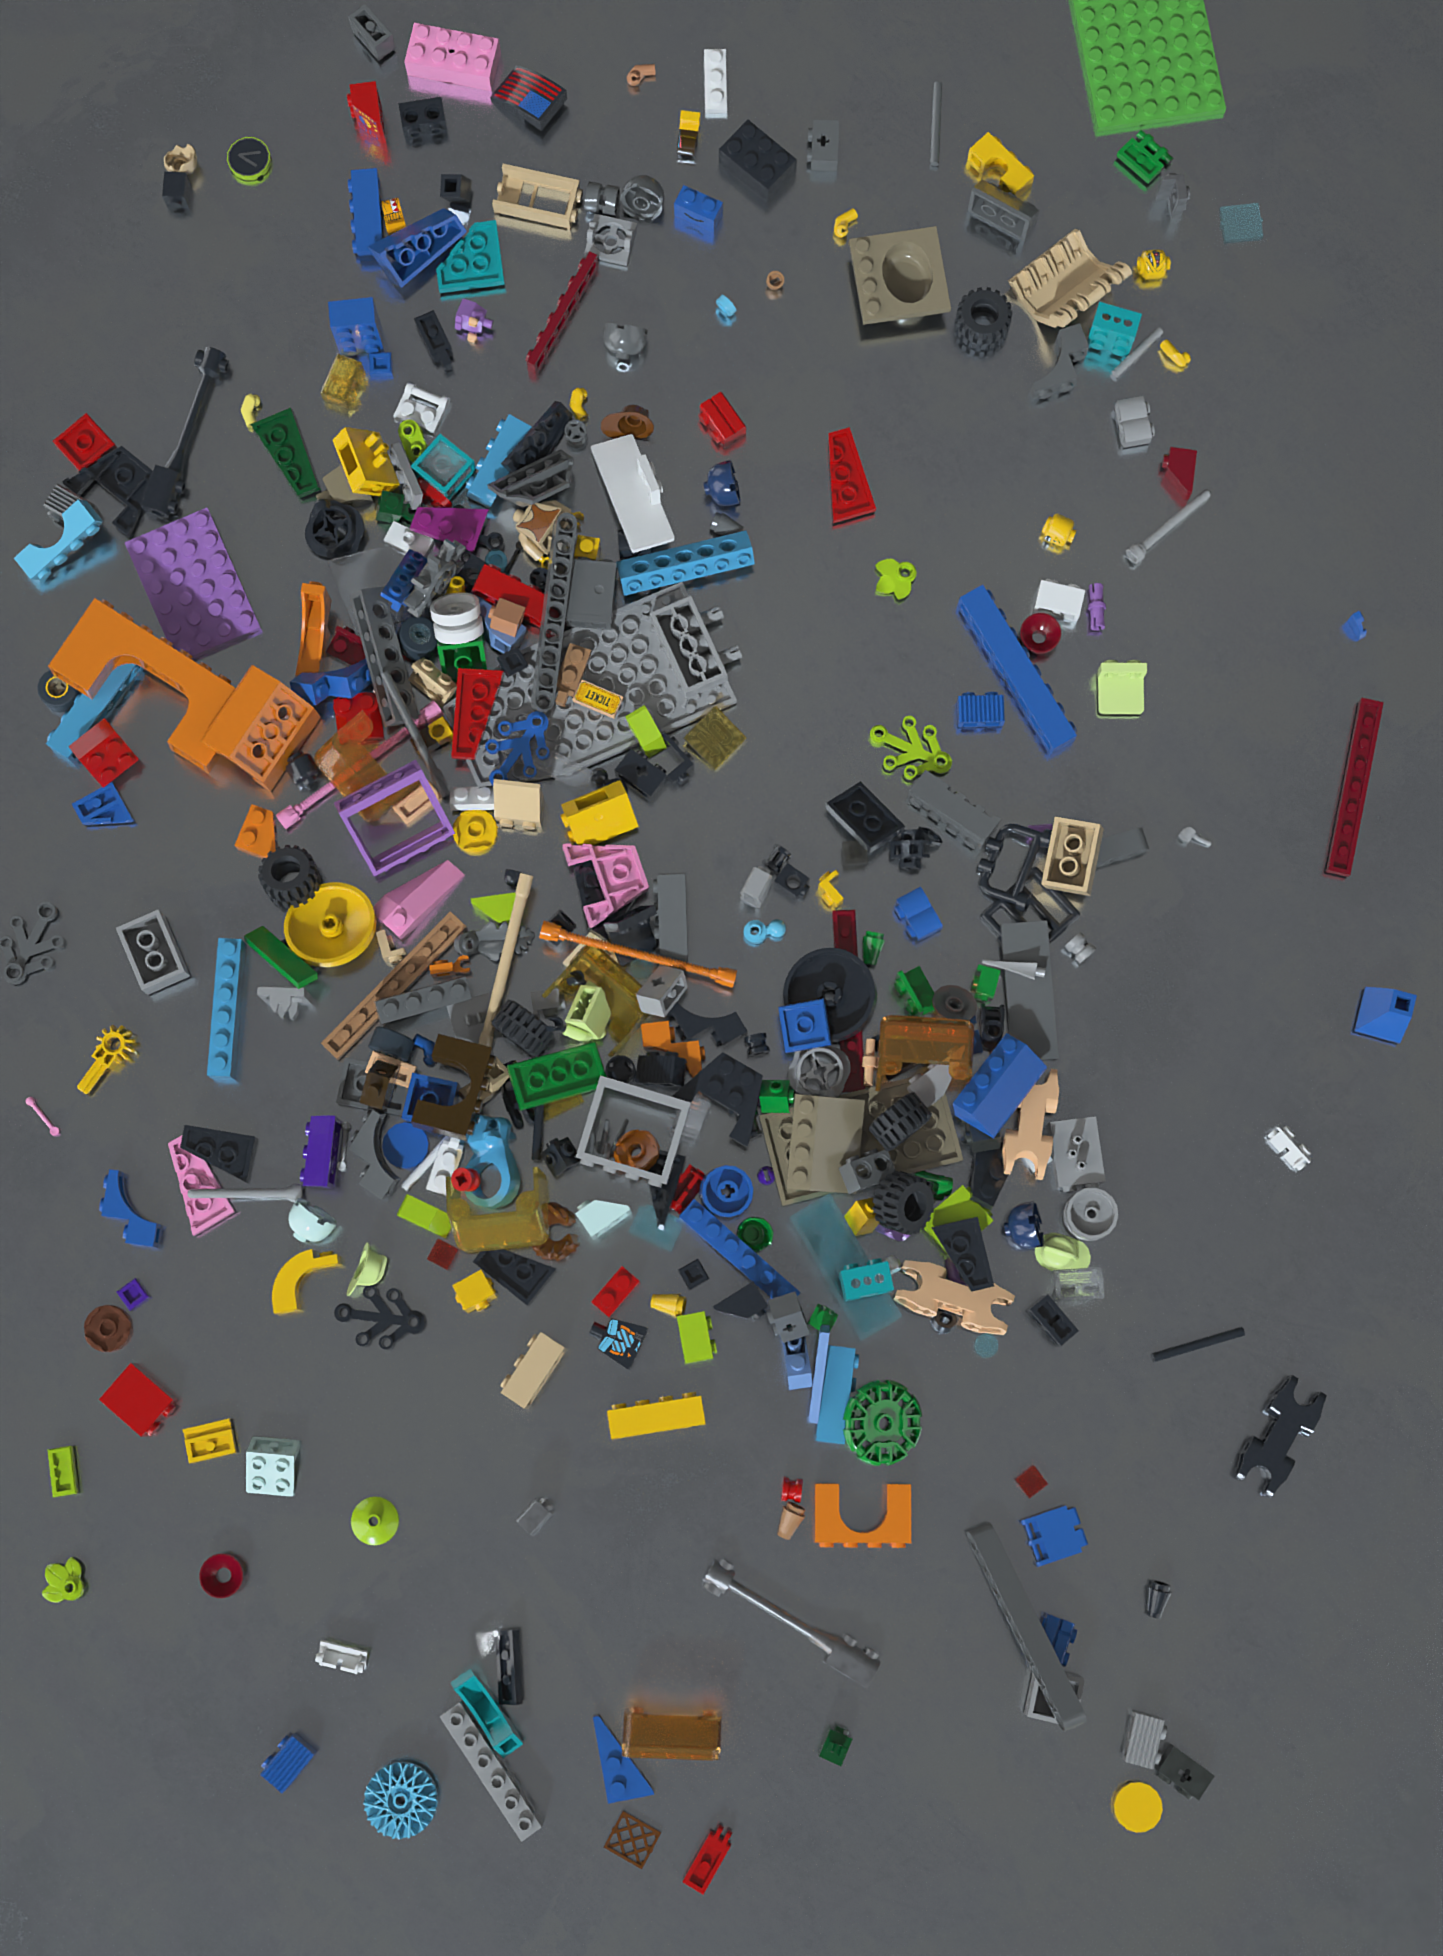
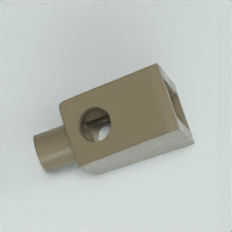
[315,464,373,508]

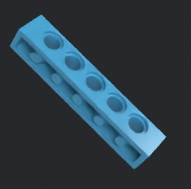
[616,530,755,596]

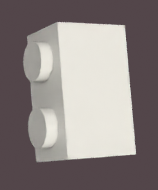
[1033,579,1085,622]

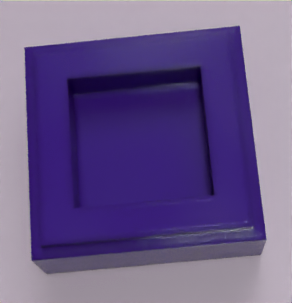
[117,1278,150,1311]

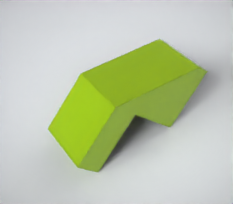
[625,705,667,758]
[397,1194,456,1239]

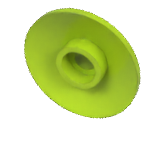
[351,1497,399,1545]

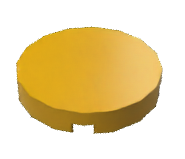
[453,810,498,854]
[1113,1781,1163,1833]

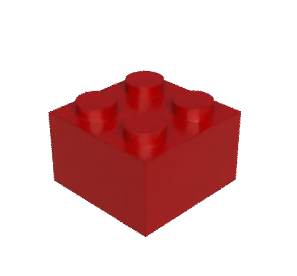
[68,718,139,788]

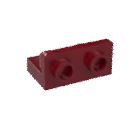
[326,625,366,666]

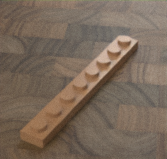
[321,911,468,1060]

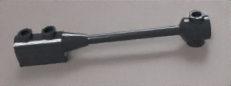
[141,347,229,518]

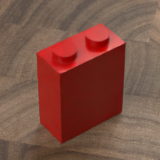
[99,1363,178,1437]

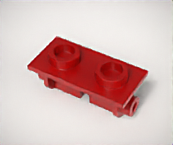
[671,1164,705,1214]

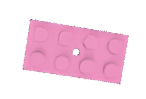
[404,23,501,91]

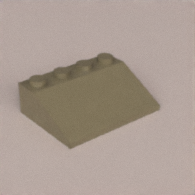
[786,1094,865,1194]

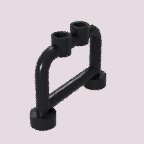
[978,823,1052,912]

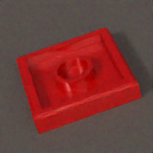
[53,413,116,471]

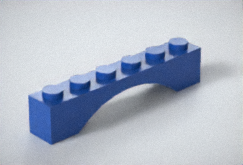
[679,1199,801,1299]

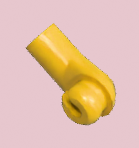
[834,208,858,238]
[1160,339,1191,367]
[569,388,589,421]

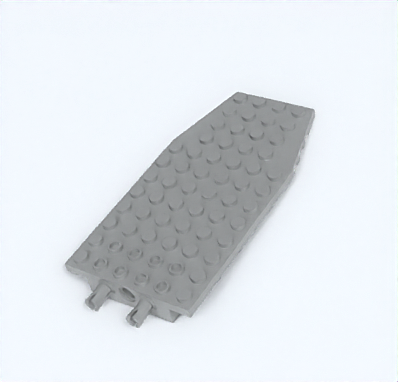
[443,582,742,789]

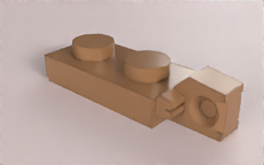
[555,643,592,707]

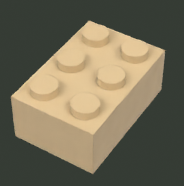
[1041,817,1104,896]
[500,1332,567,1409]

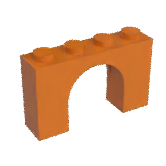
[814,1483,911,1548]

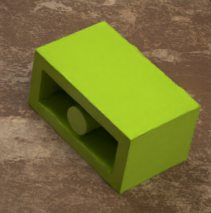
[677,1311,717,1364]

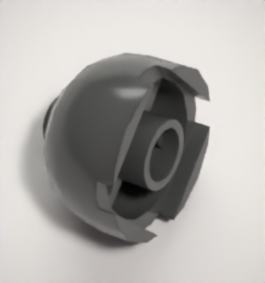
[620,175,665,220]
[603,323,648,360]

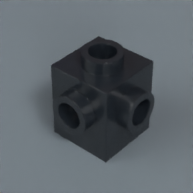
[540,1137,581,1178]

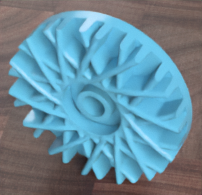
[363,1762,438,1839]

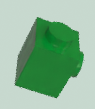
[759,1080,795,1113]

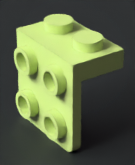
[1098,660,1147,714]

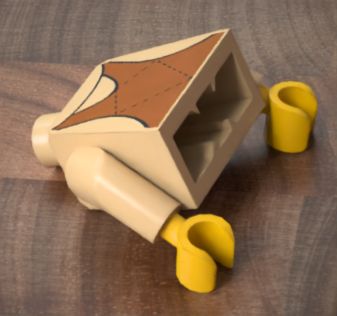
[513,500,584,570]

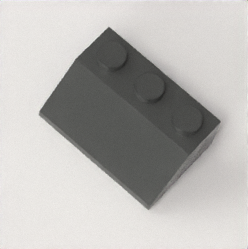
[967,180,1040,241]

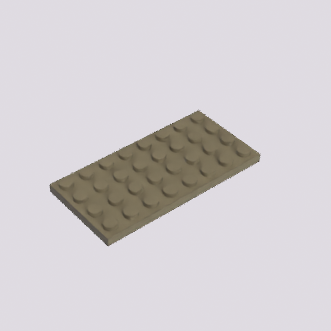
[759,1074,963,1207]

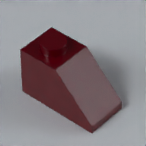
[1162,447,1197,500]

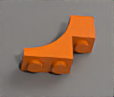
[641,1021,706,1078]

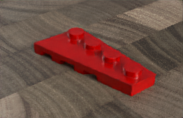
[828,427,876,523]
[451,668,504,760]

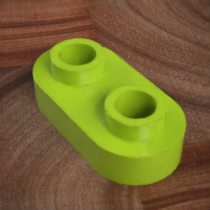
[398,420,428,462]

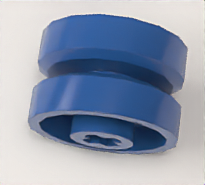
[699,1165,753,1218]

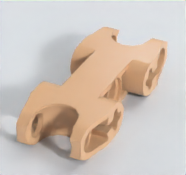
[1002,1069,1059,1180]
[893,1260,1015,1335]

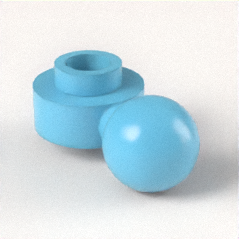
[744,919,786,944]

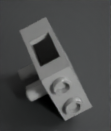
[1047,1116,1105,1192]

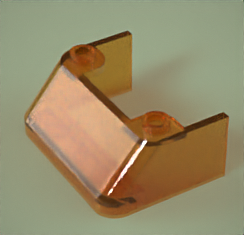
[875,1015,974,1091]
[622,1706,722,1761]

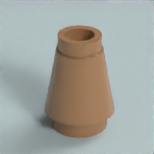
[777,1502,805,1540]

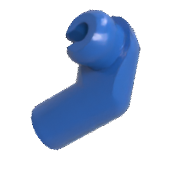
[413,1033,435,1066]

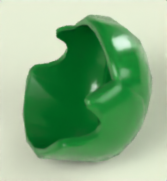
[736,1216,774,1252]

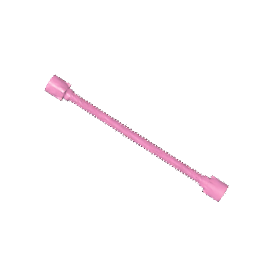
[275,700,444,830]

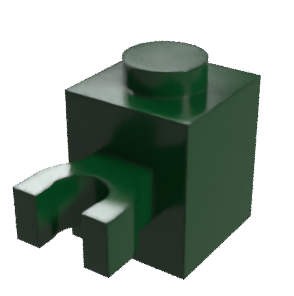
[375,490,416,523]
[818,1725,853,1766]

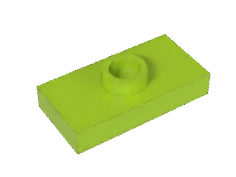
[47,1446,79,1497]

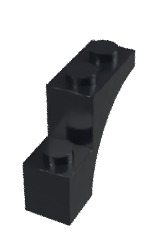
[667,1002,748,1048]

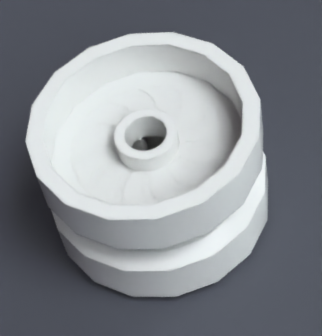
[430,593,484,644]

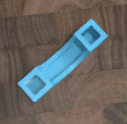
[14,499,104,580]

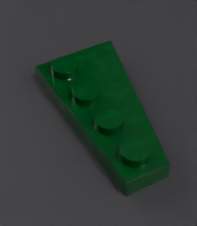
[250,407,321,498]

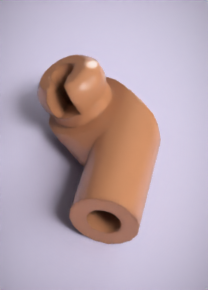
[627,64,655,86]

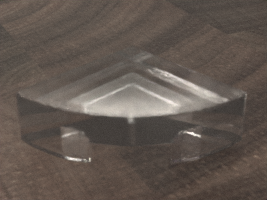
[476,1630,499,1658]

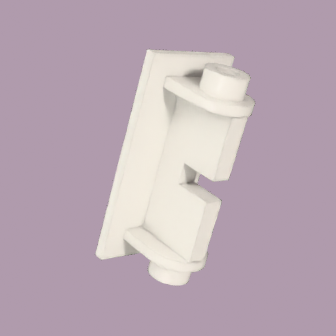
[1267,1123,1312,1170]
[315,1640,368,1674]

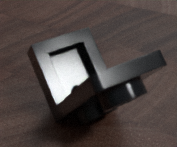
[661,731,695,787]

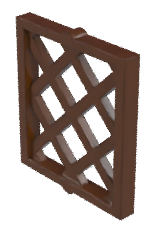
[603,1810,661,1869]

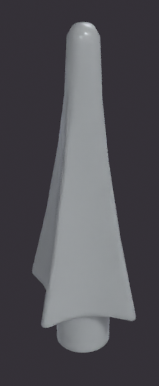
[982,959,1046,980]

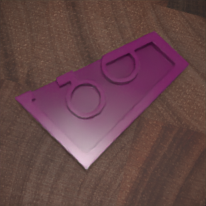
[410,507,489,552]

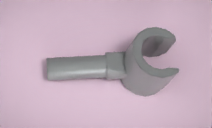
[1178,827,1212,846]

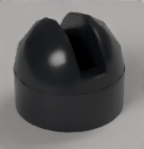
[504,869,523,887]

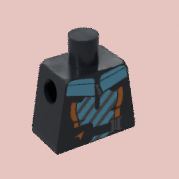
[589,1318,648,1370]

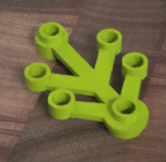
[869,716,952,780]

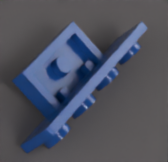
[380,549,427,612]

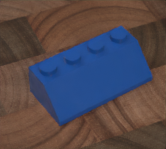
[953,1033,1047,1139]

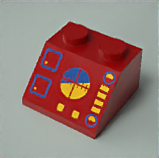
[347,81,386,144]

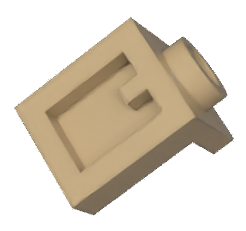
[376,930,407,964]

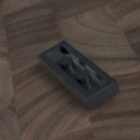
[495,1629,523,1705]

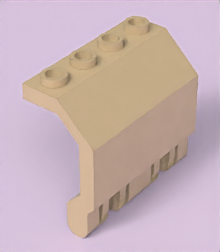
[1008,229,1132,328]

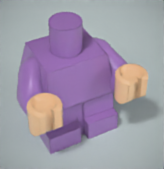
[455,298,494,343]

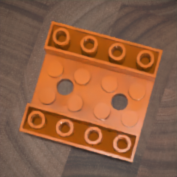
[200,665,321,792]

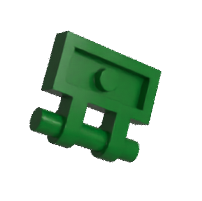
[1116,130,1174,184]

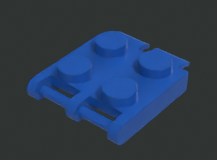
[1021,1505,1088,1567]

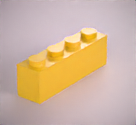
[607,1392,706,1439]

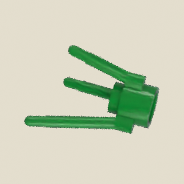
[914,1171,953,1200]

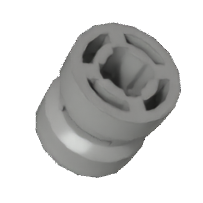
[1064,932,1097,964]

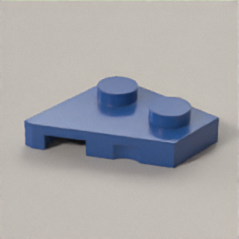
[72,782,134,825]

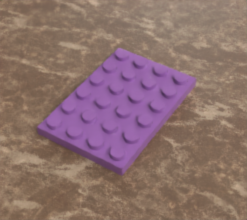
[124,508,262,659]

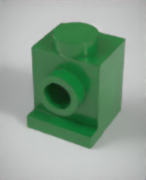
[972,964,1001,1002]
[807,1303,838,1331]

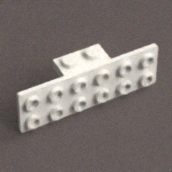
[591,434,675,553]

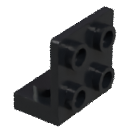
[604,905,658,966]

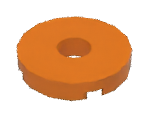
[614,1129,660,1173]

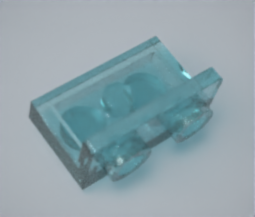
[628,1204,683,1252]

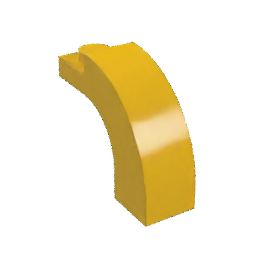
[272,1249,342,1315]

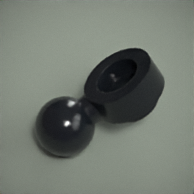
[590,767,628,793]
[932,1308,957,1333]

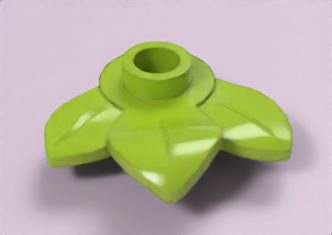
[875,559,917,600]
[42,1557,85,1603]

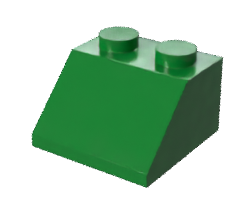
[437,633,488,684]

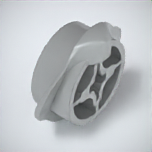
[787,1046,850,1098]

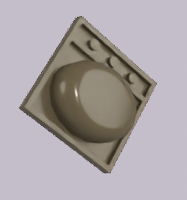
[849,226,951,325]

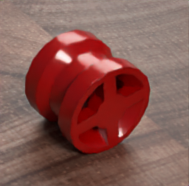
[451,1168,481,1192]
[781,1477,803,1503]

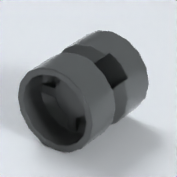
[584,181,620,215]

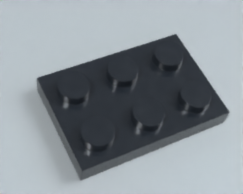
[825,781,905,853]

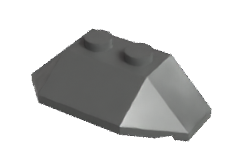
[487,449,574,507]

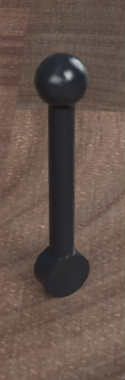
[503,541,524,575]

